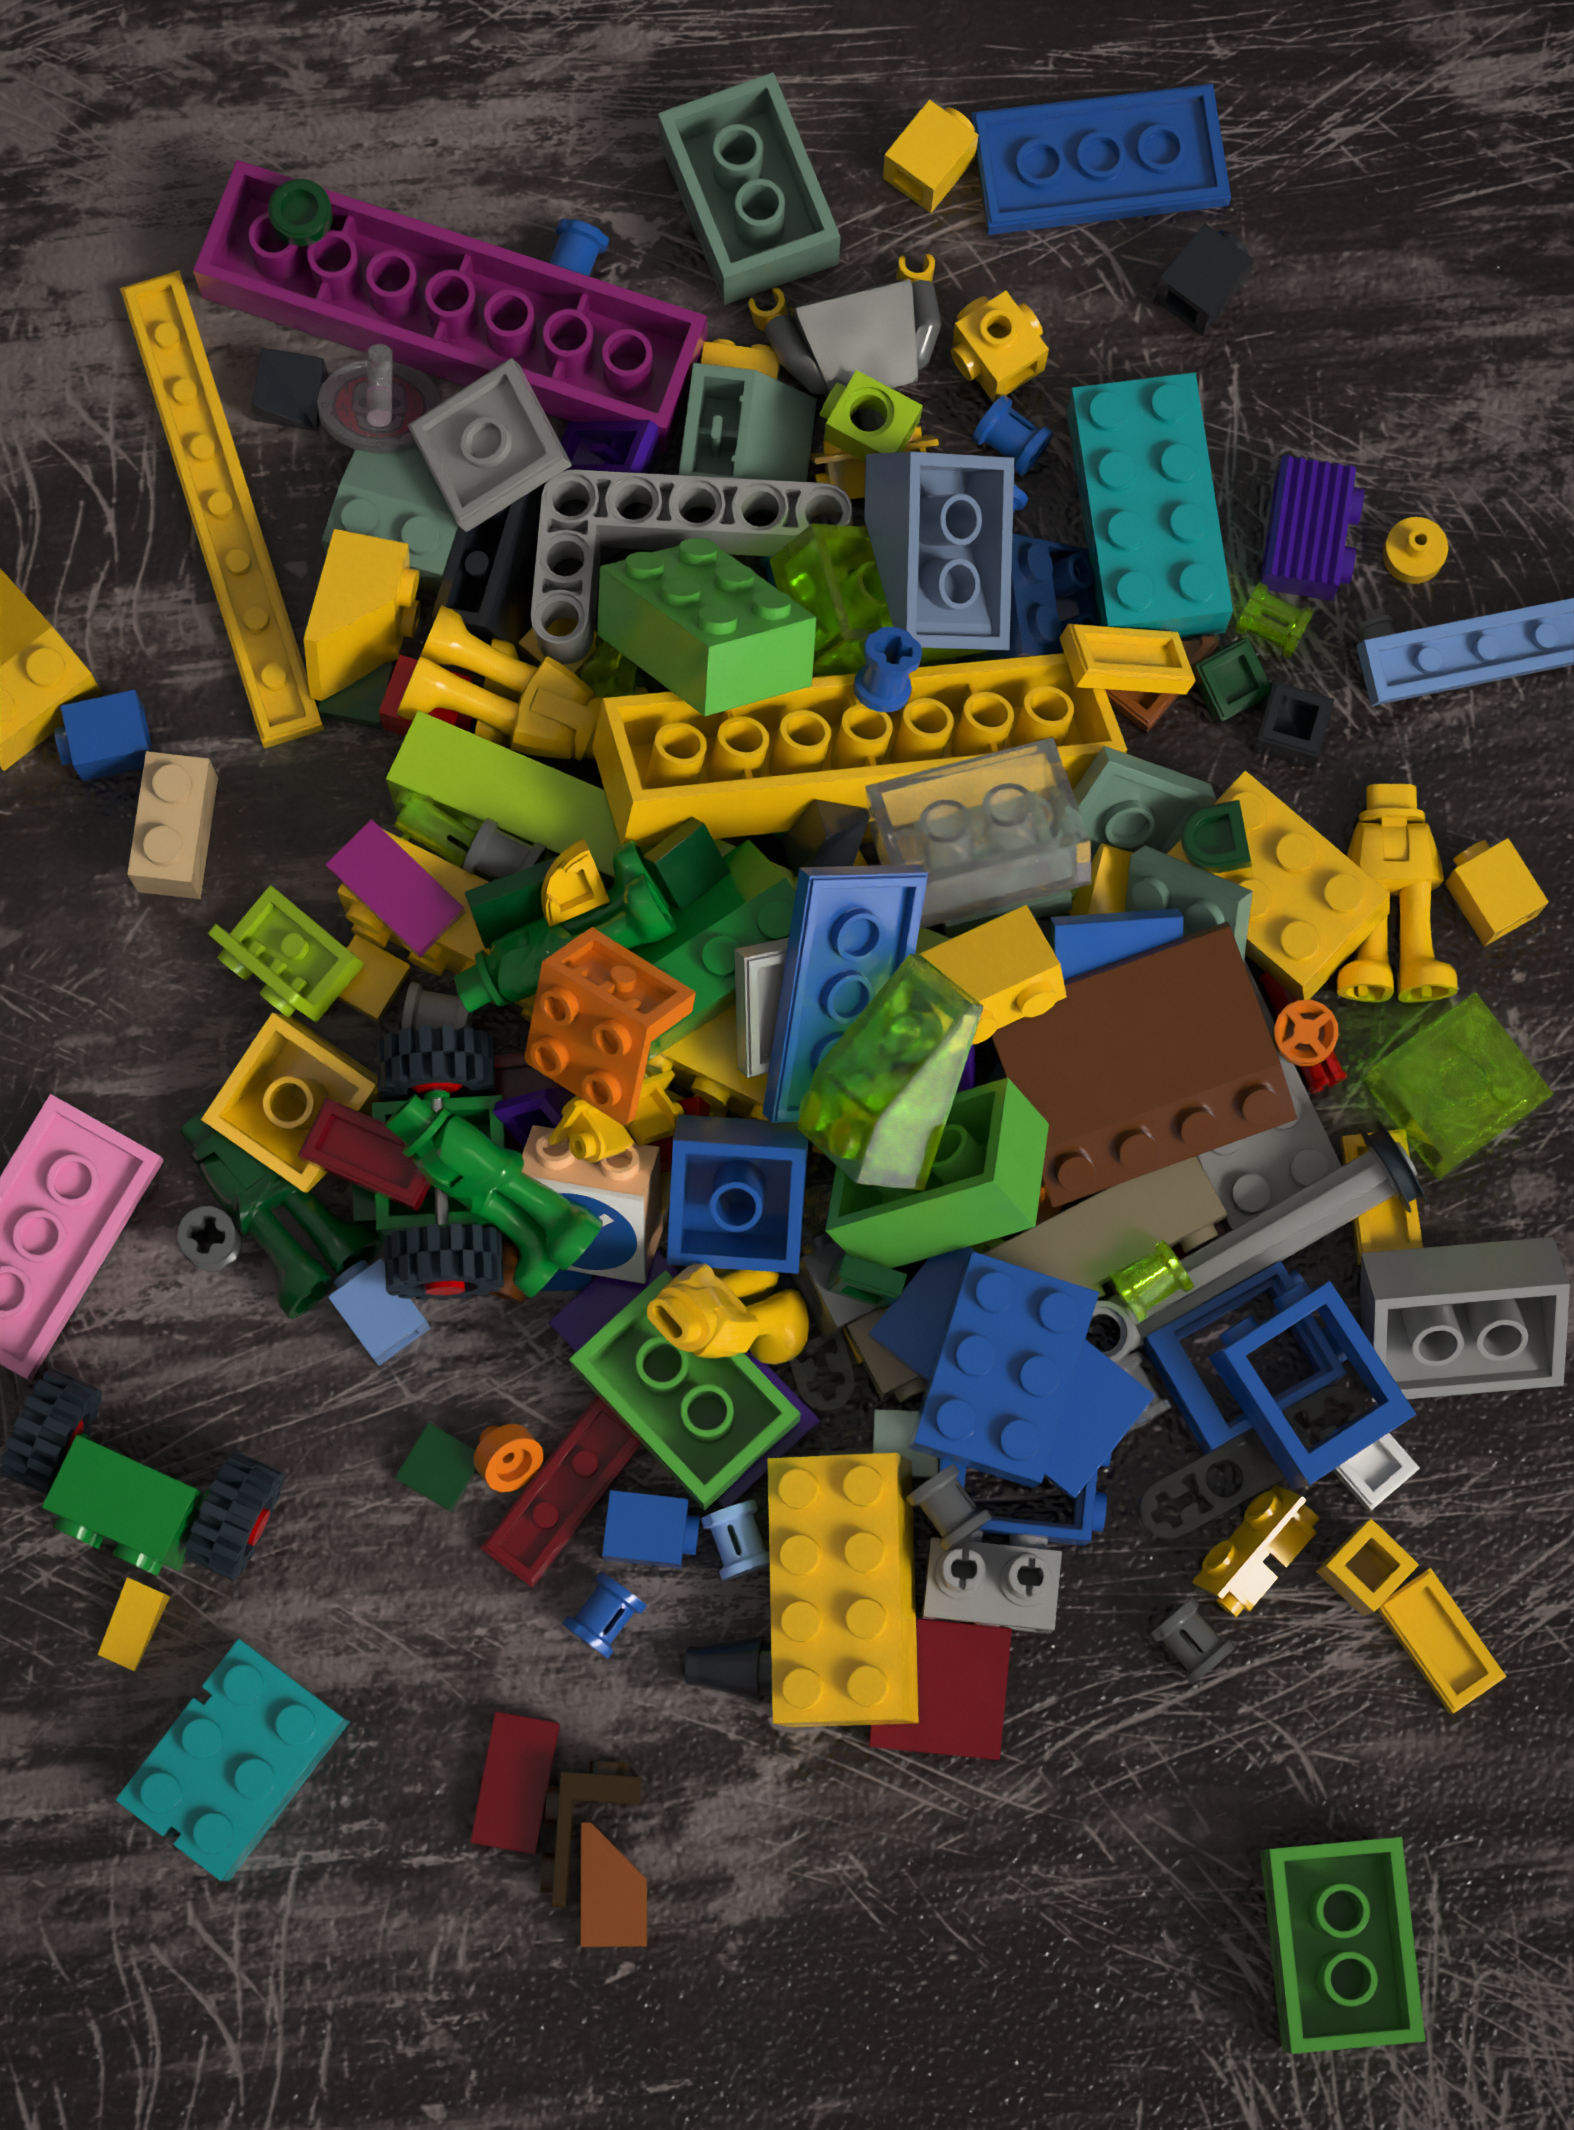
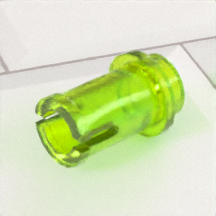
[393,793,478,867]

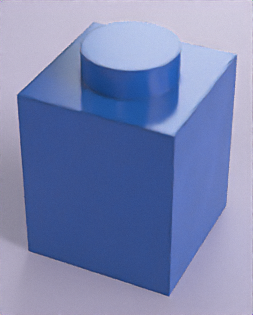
[54,690,153,782]
[602,1490,700,1569]

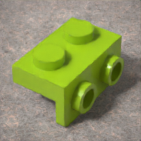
[207,885,365,1023]

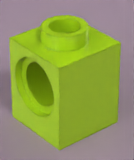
[820,370,923,463]

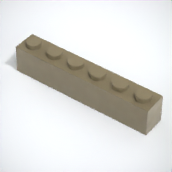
[846,1156,1227,1403]

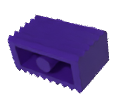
[1259,455,1365,601]

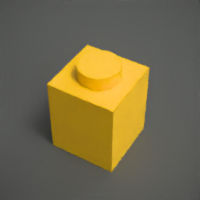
[883,99,979,213]
[1444,838,1549,947]
[1316,1519,1419,1617]

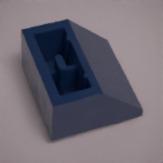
[963,533,1100,663]

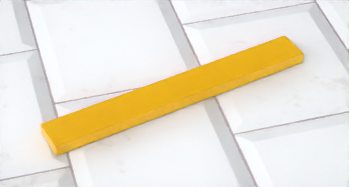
[120,270,324,749]

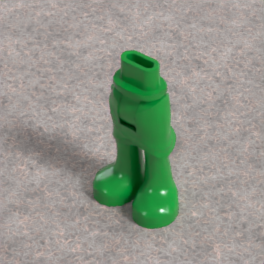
[454,840,677,1013]
[385,1094,603,1298]

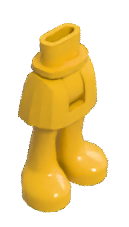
[396,605,602,761]
[1337,784,1458,1003]
[647,1263,809,1365]

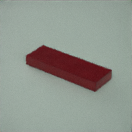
[480,1395,642,1588]

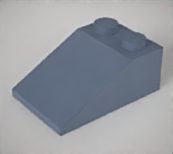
[864,452,1014,650]

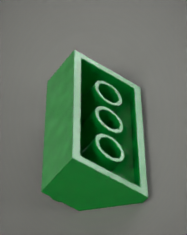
[628,840,796,1062]

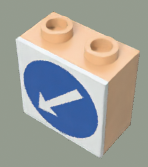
[519,1125,663,1284]

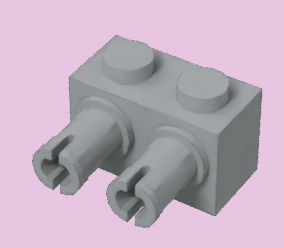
[921,1531,1062,1634]

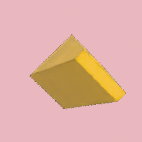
[1068,843,1133,916]
[98,1577,170,1672]

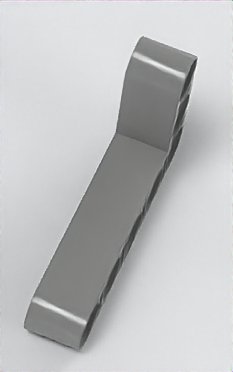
[531,470,854,665]

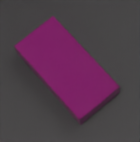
[325,819,465,958]

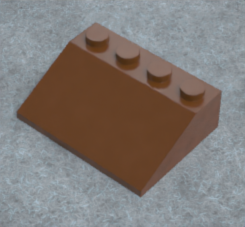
[991,921,1298,1208]

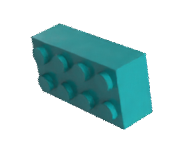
[1066,372,1233,638]

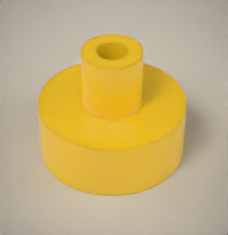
[1383,517,1448,584]

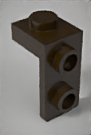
[540,1761,642,1908]

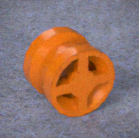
[1273,1000,1339,1067]

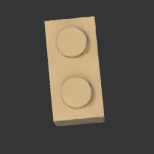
[128,751,218,899]

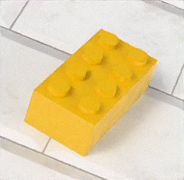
[768,1452,919,1727]

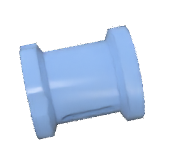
[701,1500,770,1581]

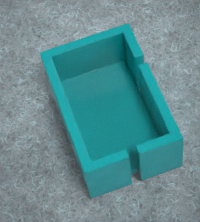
[116,1638,350,1881]

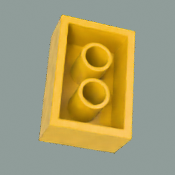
[1167,771,1390,1000]

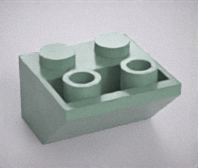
[679,363,817,517]

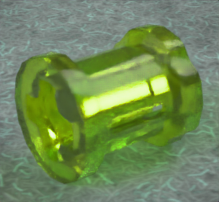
[1234,581,1316,659]
[581,635,639,698]
[1108,1239,1195,1323]

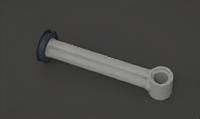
[1091,1120,1427,1365]

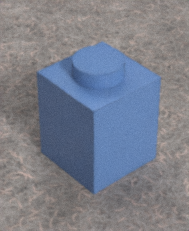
[328,1258,431,1366]

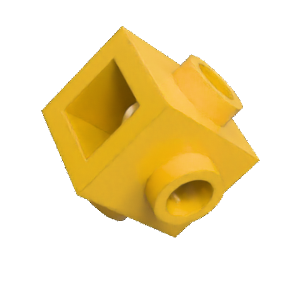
[950,290,1049,403]

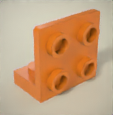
[524,927,696,1125]

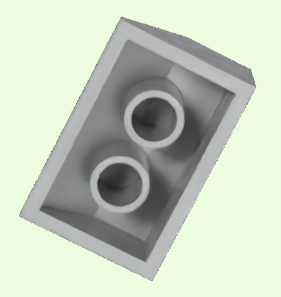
[1360,1237,1570,1402]

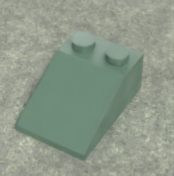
[321,445,458,595]

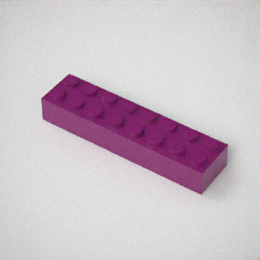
[193,160,708,453]

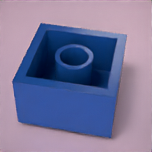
[667,1114,809,1274]

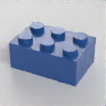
[908,1251,1099,1488]

